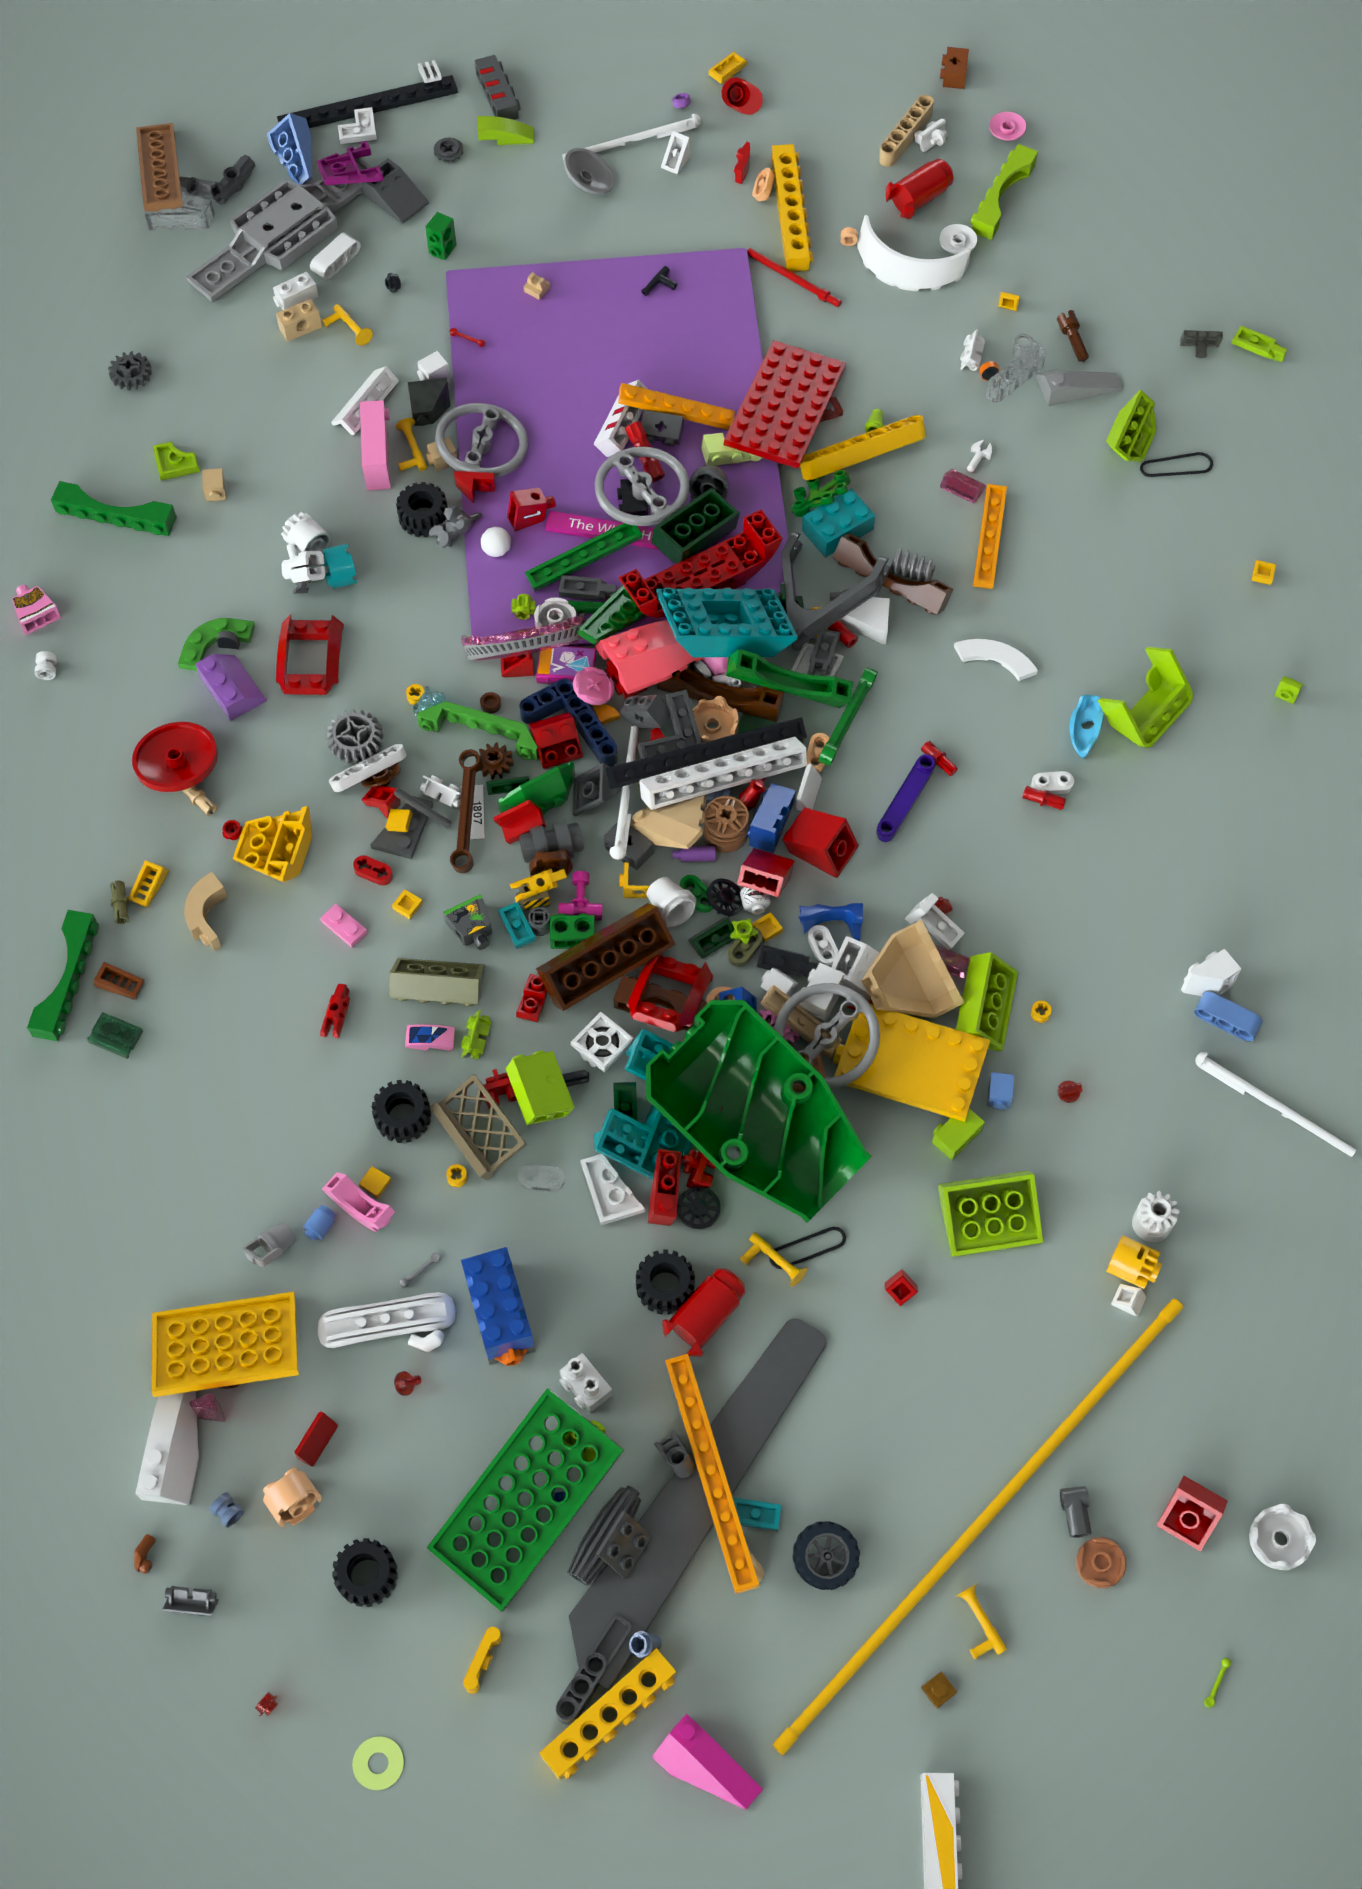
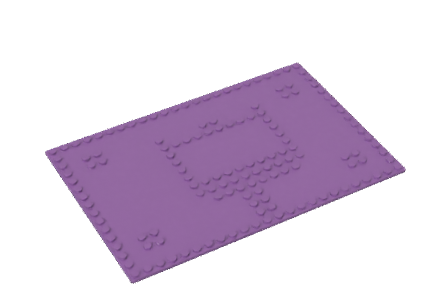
[446,248,798,650]

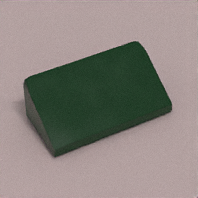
[486,776,529,795]
[688,918,735,959]

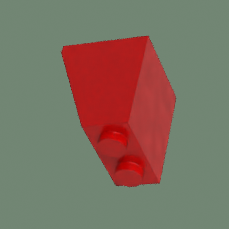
[782,807,859,878]

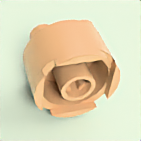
[263,1468,322,1527]

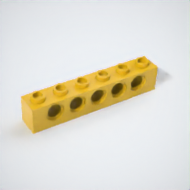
[539,1648,676,1780]

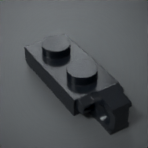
[757,945,819,977]

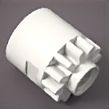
[281,512,331,553]
[1132,1191,1180,1243]

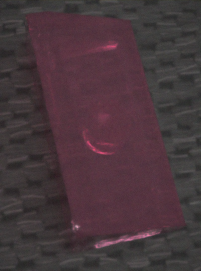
[940,469,986,503]
[935,945,970,978]
[189,1393,226,1422]

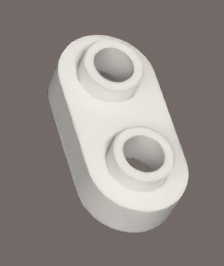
[1031,771,1074,795]
[808,925,839,967]

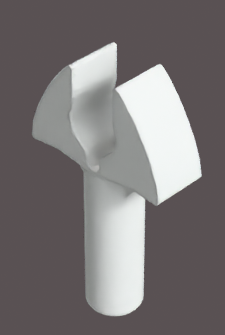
[967,440,992,472]

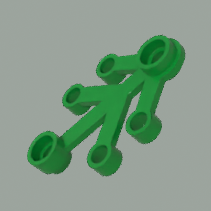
[791,470,851,517]

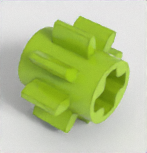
[511,594,536,620]

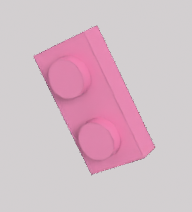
[320,904,367,948]

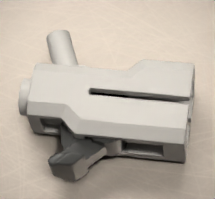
[281,544,325,594]

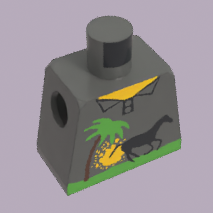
[443,894,493,950]

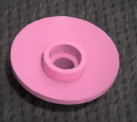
[989,112,1026,141]

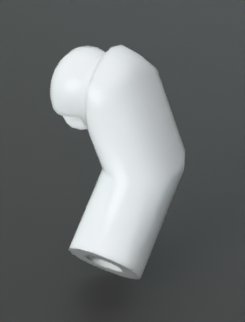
[712,673,742,687]
[408,1330,444,1352]

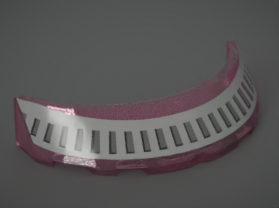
[461,612,586,660]

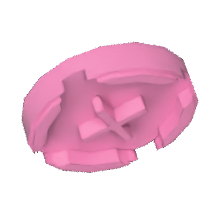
[573,667,615,705]

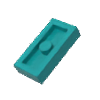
[498,902,536,949]
[733,1497,782,1532]

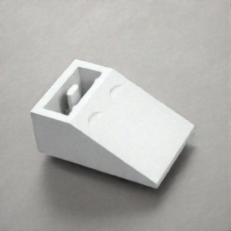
[831,936,879,1000]

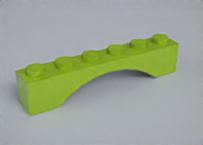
[970,144,1038,240]

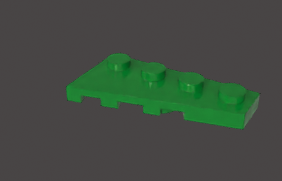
[577,585,647,645]

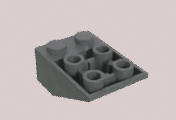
[362,158,429,224]

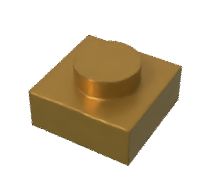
[921,1671,957,1709]

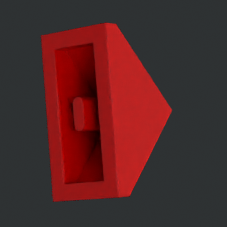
[501,649,534,678]

